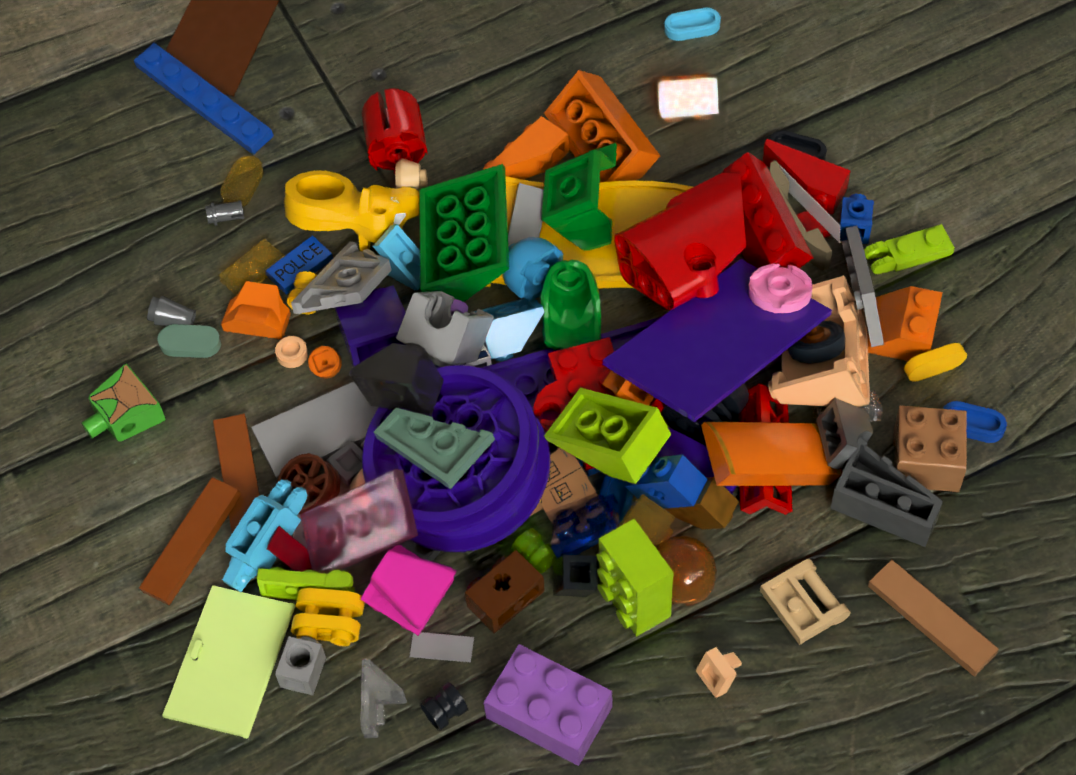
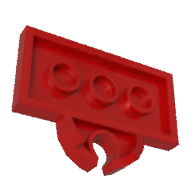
[534,337,617,470]

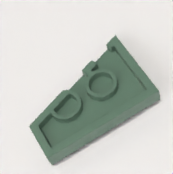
[374,408,495,489]

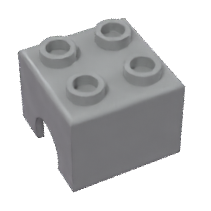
[396,291,494,367]

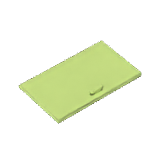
[163,585,296,739]

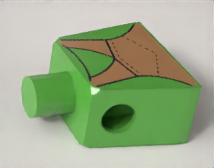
[81,363,166,441]

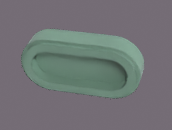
[157,324,221,358]

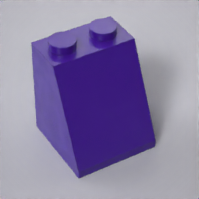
[335,285,418,380]

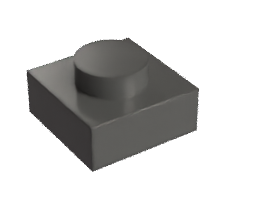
[326,441,363,487]

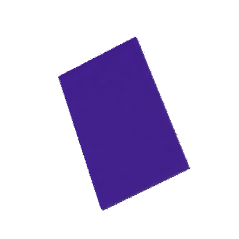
[603,259,832,422]

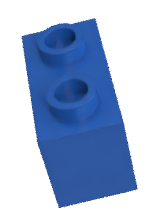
[624,454,708,510]

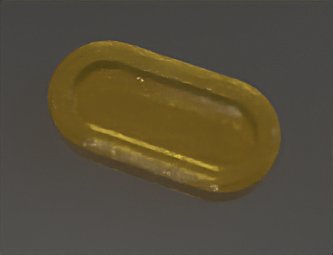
[220,156,264,207]

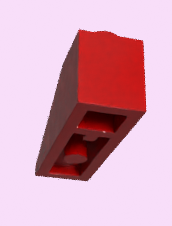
[763,139,851,215]

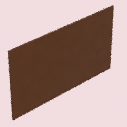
[151,0,279,97]

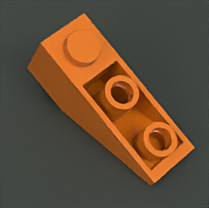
[483,116,569,180]

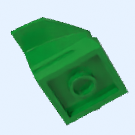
[541,143,617,251]

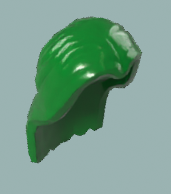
[540,260,601,350]

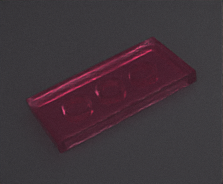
[300,469,418,575]

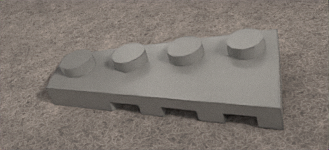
[842,225,884,347]

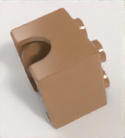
[893,405,967,492]

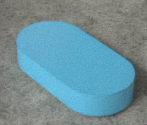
[664,8,721,41]

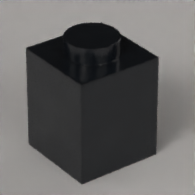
[553,555,597,597]

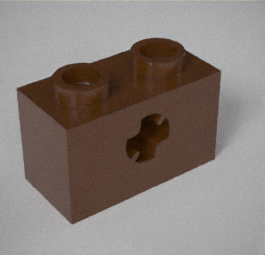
[465,550,545,634]

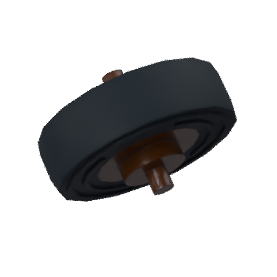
[788,320,845,364]

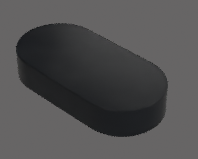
[769,130,827,161]

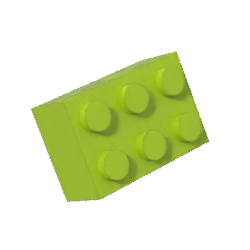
[597,518,673,637]

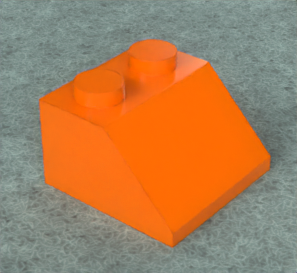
[867,286,943,361]

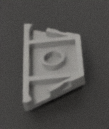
[291,241,391,314]

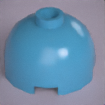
[502,237,563,301]

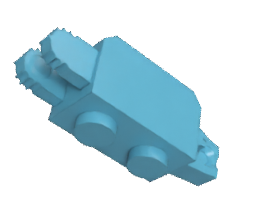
[222,479,308,592]

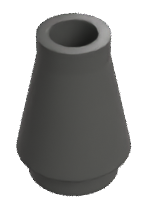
[147,295,196,326]

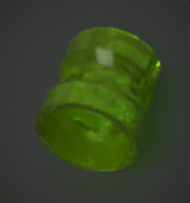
[511,528,558,574]

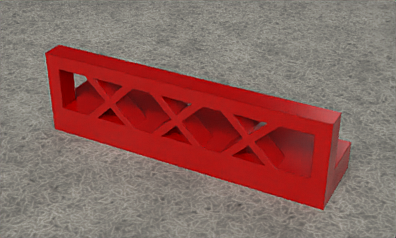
[738,383,793,515]

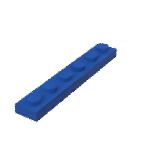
[134,43,274,155]

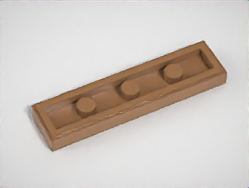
[868,560,999,677]

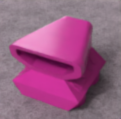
[360,543,457,636]

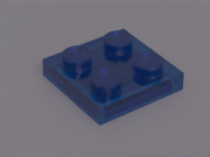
[551,493,619,558]

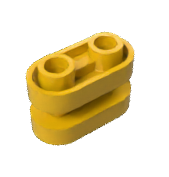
[291,588,365,646]

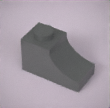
[816,398,873,470]

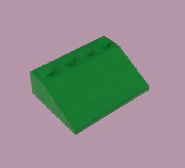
[420,164,509,302]

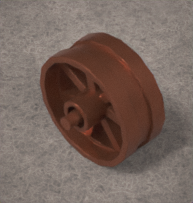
[277,453,341,517]

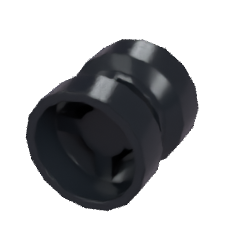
[419,682,468,731]

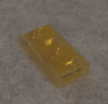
[218,238,285,296]

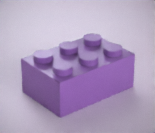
[484,644,612,766]

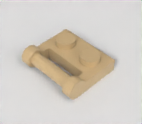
[760,559,851,645]

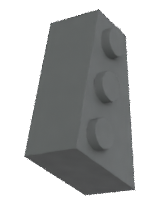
[831,437,943,547]

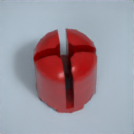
[361,88,428,175]

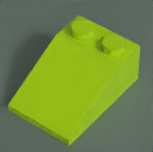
[544,388,671,484]

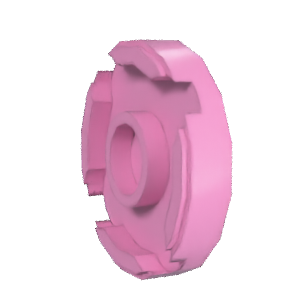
[748,264,812,313]

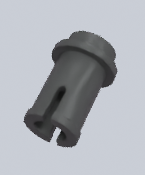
[205,200,244,226]

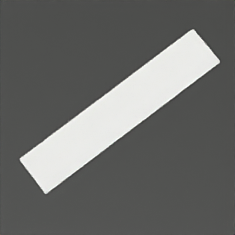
[774,160,840,243]

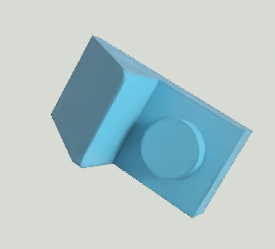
[373,224,421,290]

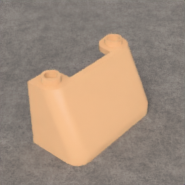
[768,276,870,407]

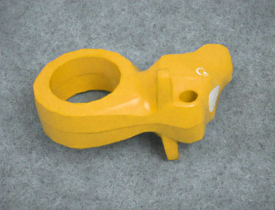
[284,171,420,252]

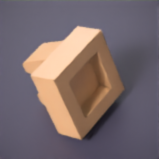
[696,647,742,698]

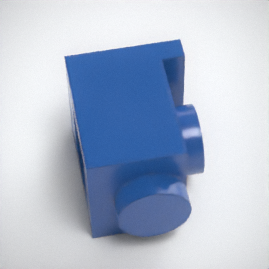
[839,194,874,244]

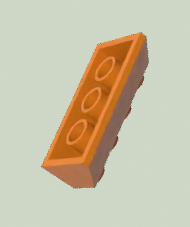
[544,70,660,182]

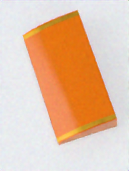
[701,422,842,486]

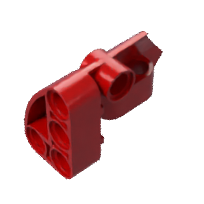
[614,173,746,310]

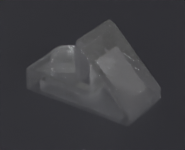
[361,659,407,738]

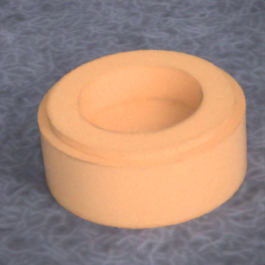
[275,336,308,368]

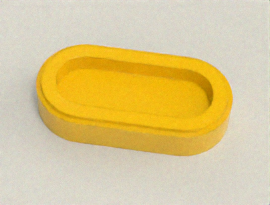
[904,343,967,382]

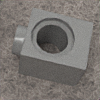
[275,636,326,695]

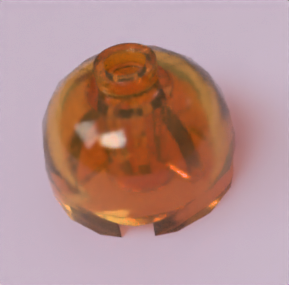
[657,536,717,606]

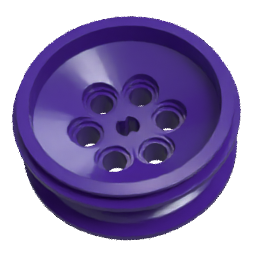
[362,365,551,552]

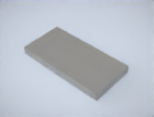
[251,375,383,480]

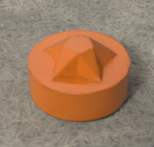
[308,346,342,379]

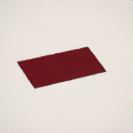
[266,526,320,572]

